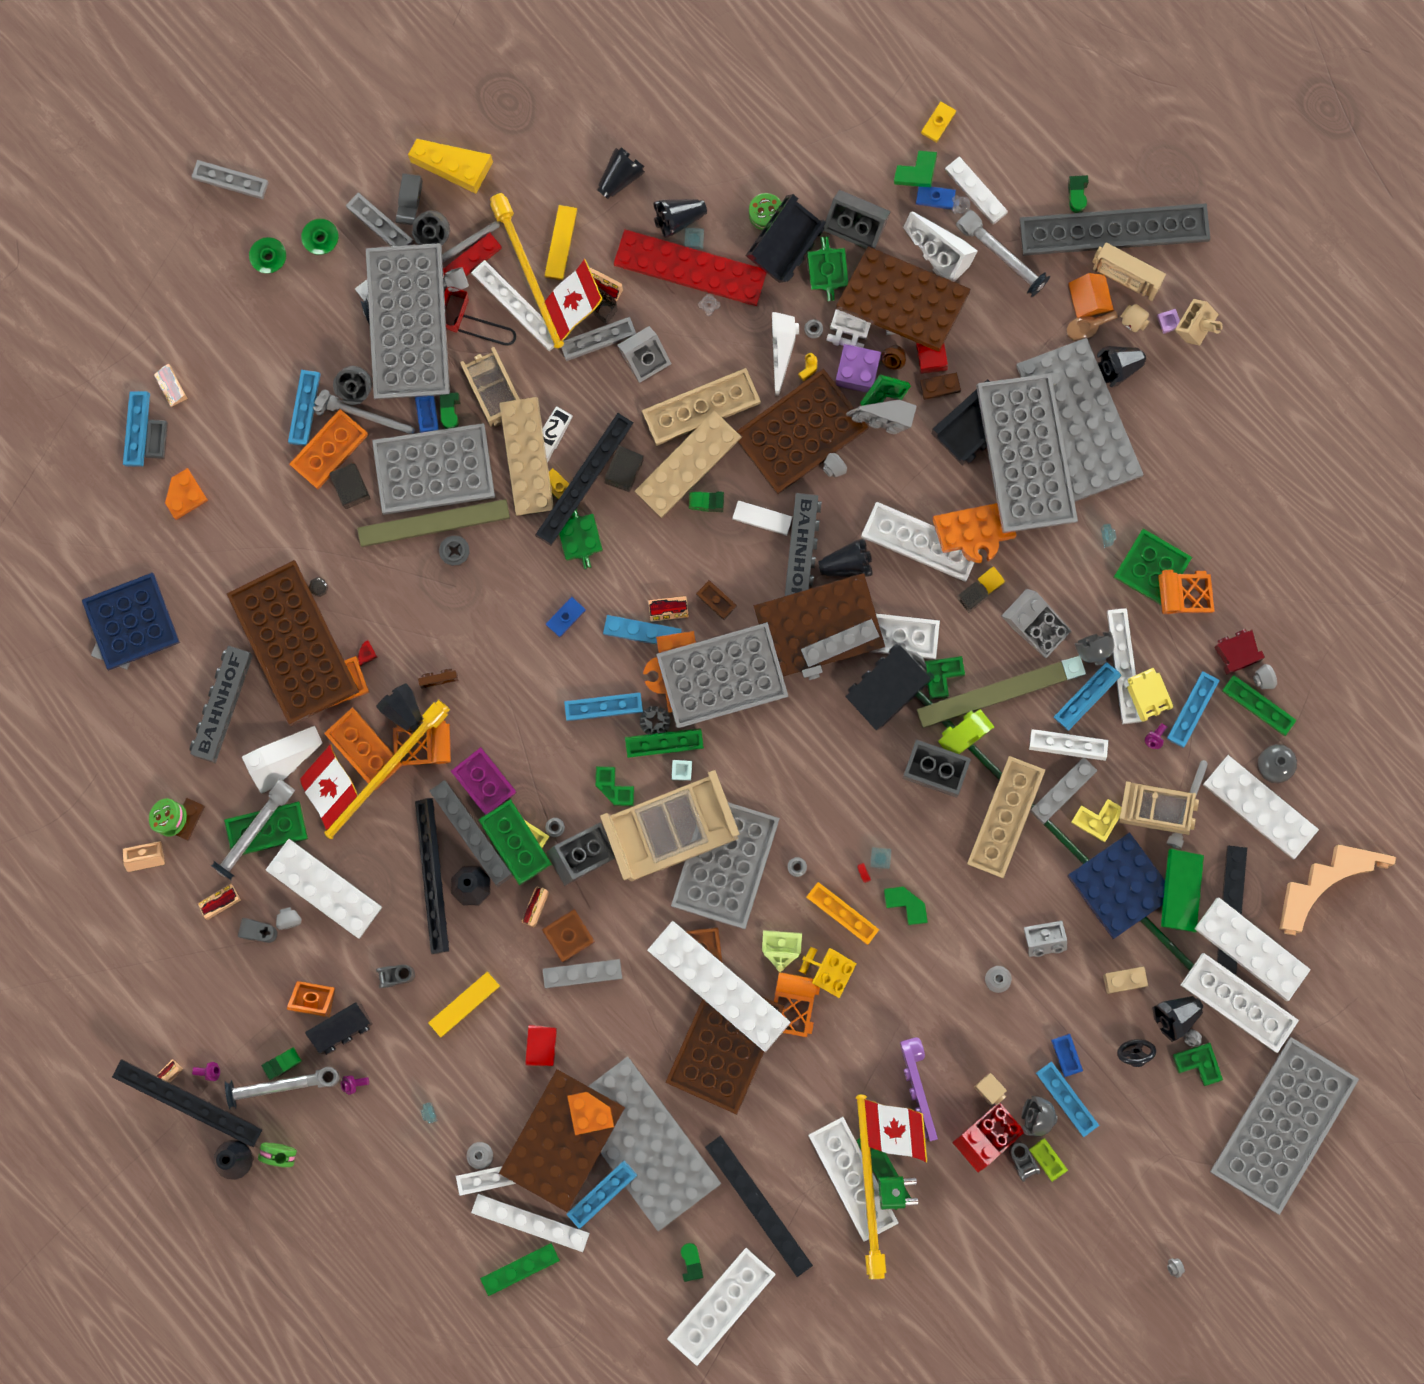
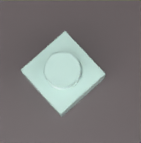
[1061,656,1086,680]
[672,760,692,781]

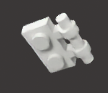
[826,310,871,348]

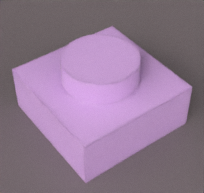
[1157,309,1180,334]

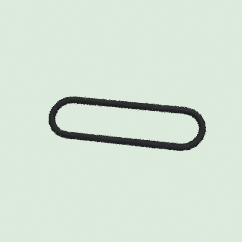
[454,315,516,346]

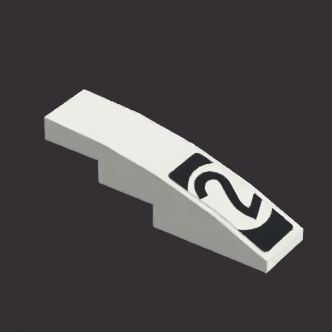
[543,407,573,463]

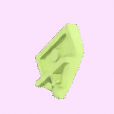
[762,930,802,972]

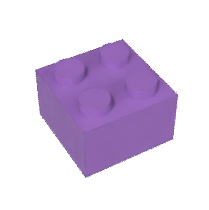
[835,344,881,393]

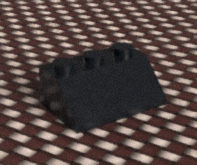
[305,1002,373,1055]

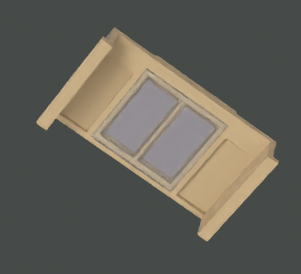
[600,770,740,881]

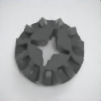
[439,536,470,566]
[640,706,670,735]

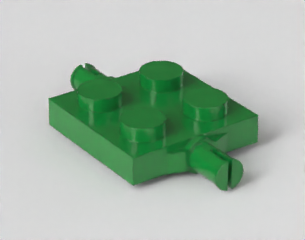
[807,237,848,302]
[559,509,603,569]

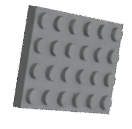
[372,423,495,515]
[656,622,789,728]
[671,802,780,929]

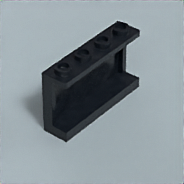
[745,194,826,283]
[931,379,990,466]
[845,643,935,730]

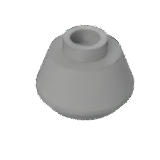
[823,453,847,477]
[1253,664,1277,689]
[276,907,302,930]
[985,966,1012,993]
[466,1142,493,1169]

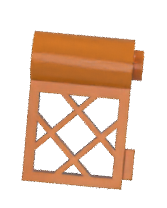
[1158,570,1215,614]
[393,720,451,766]
[774,972,820,1037]

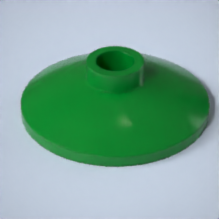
[301,219,339,255]
[249,237,286,274]

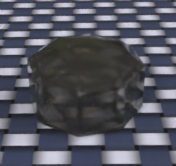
[309,577,328,597]

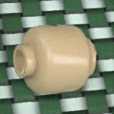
[1121,304,1150,332]

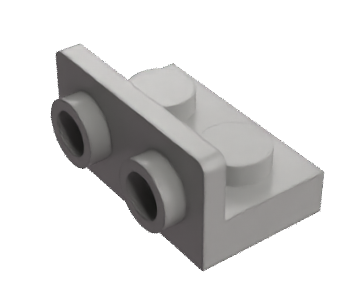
[1024,921,1067,957]

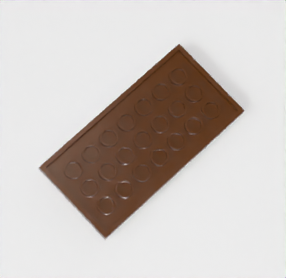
[227,560,359,726]

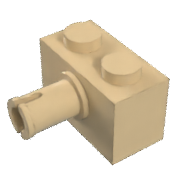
[1175,299,1223,345]

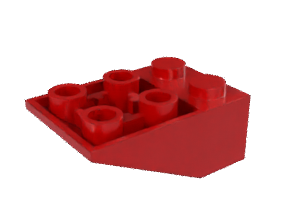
[952,1103,1024,1173]

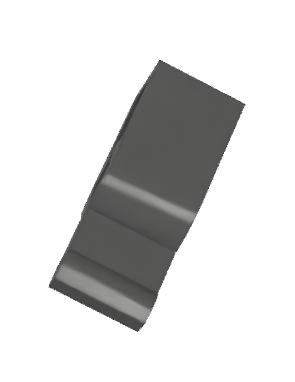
[396,174,423,225]

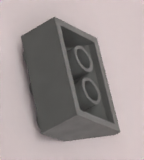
[824,190,891,249]
[902,740,971,798]

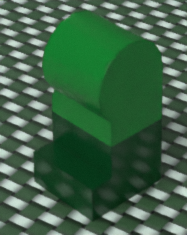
[1068,175,1089,213]
[440,392,461,429]
[689,491,724,512]
[261,1047,302,1081]
[681,1243,704,1282]

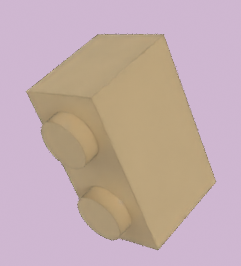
[1103,967,1148,994]
[973,1073,1007,1105]

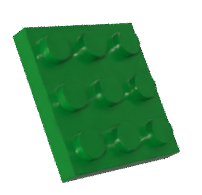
[1113,529,1192,605]

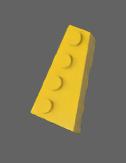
[408,139,493,194]

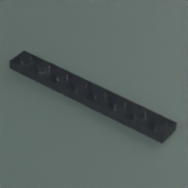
[535,413,634,546]
[415,798,449,955]
[1217,845,1247,975]
[112,1059,263,1148]
[705,1135,813,1277]

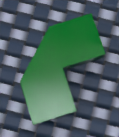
[595,766,634,806]
[884,887,928,925]

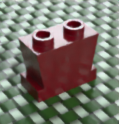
[1214,629,1265,675]

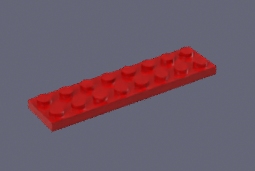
[614,229,767,307]

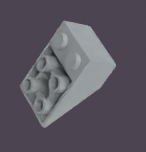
[846,400,917,434]
[1001,589,1072,658]

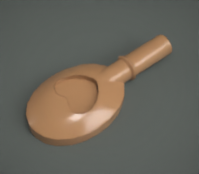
[1067,311,1118,341]

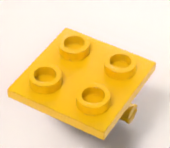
[798,946,857,998]

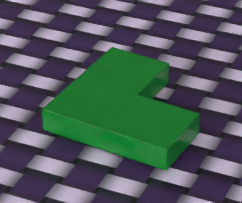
[894,151,937,187]
[860,375,911,406]
[925,656,965,700]
[1173,1043,1223,1086]

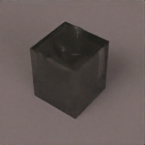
[957,581,988,613]

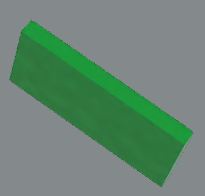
[478,799,552,886]
[224,801,308,855]
[1161,849,1204,932]

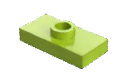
[1029,1138,1068,1182]

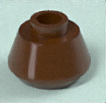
[881,345,906,370]

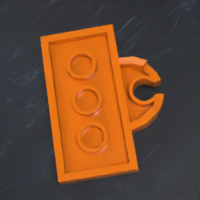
[933,503,1017,563]
[643,631,696,713]

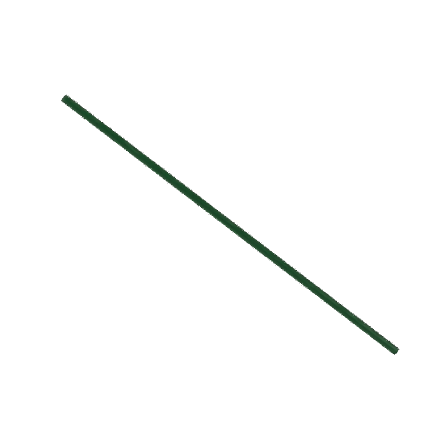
[915,691,1194,971]

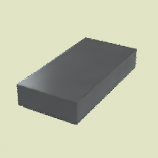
[145,420,168,459]

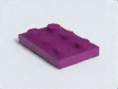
[451,747,517,815]

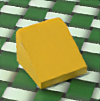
[977,566,1005,595]

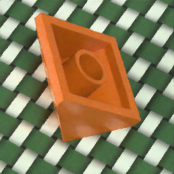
[1068,273,1114,318]
[287,981,335,1018]

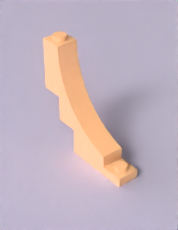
[1279,845,1396,936]

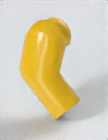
[798,353,818,381]

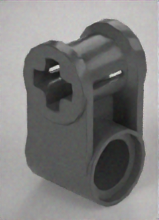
[238,918,278,943]
[376,965,415,988]
[1009,1142,1040,1182]

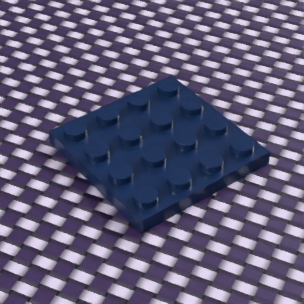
[82,572,180,671]
[1067,832,1165,939]

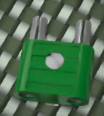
[878,1176,918,1210]

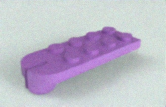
[900,1037,938,1142]

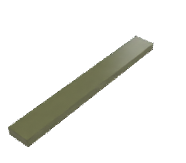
[358,499,510,547]
[916,662,1067,728]

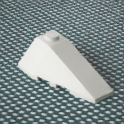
[903,211,977,282]
[772,312,799,396]
[242,726,323,794]

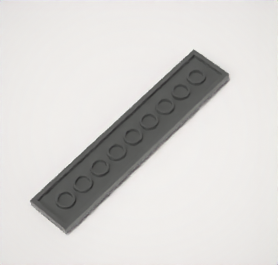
[1019,203,1210,256]

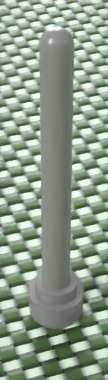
[442,221,500,262]
[327,395,415,434]
[1167,760,1208,849]

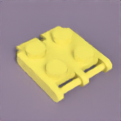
[1127,668,1173,722]

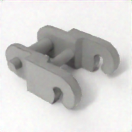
[313,390,331,416]

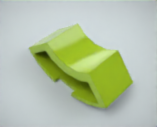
[938,709,994,754]

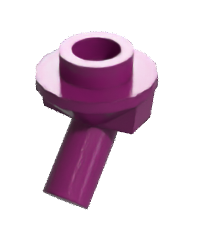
[1145,723,1167,749]
[192,1062,220,1081]
[340,1075,369,1095]

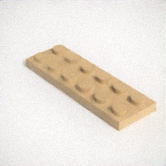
[642,368,761,446]
[500,397,554,516]
[635,410,742,518]
[967,756,1045,878]

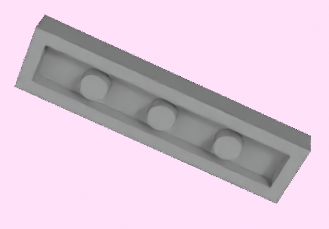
[192,160,269,199]
[346,193,414,247]
[561,317,636,361]
[801,619,879,667]
[1030,758,1098,824]
[543,959,622,989]

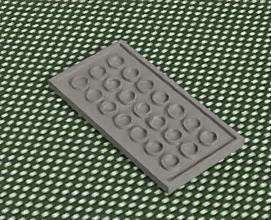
[366,243,450,399]
[1016,338,1144,502]
[976,373,1078,533]
[1210,1037,1359,1215]
[588,1057,721,1231]

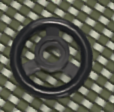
[1117,1039,1156,1067]

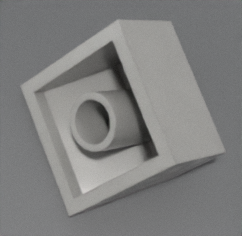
[617,326,671,383]

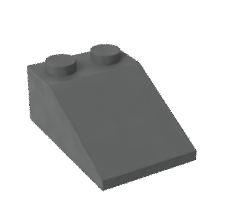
[546,822,615,886]

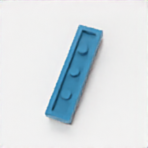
[288,370,321,446]
[123,391,150,466]
[603,615,682,645]
[1054,662,1122,731]
[1167,671,1220,748]
[564,692,643,721]
[1035,1061,1099,1137]
[566,1160,637,1229]

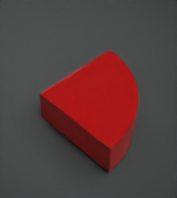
[358,640,377,666]

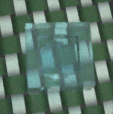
[685,228,704,249]
[1101,524,1116,547]
[870,847,891,869]
[421,1102,438,1124]

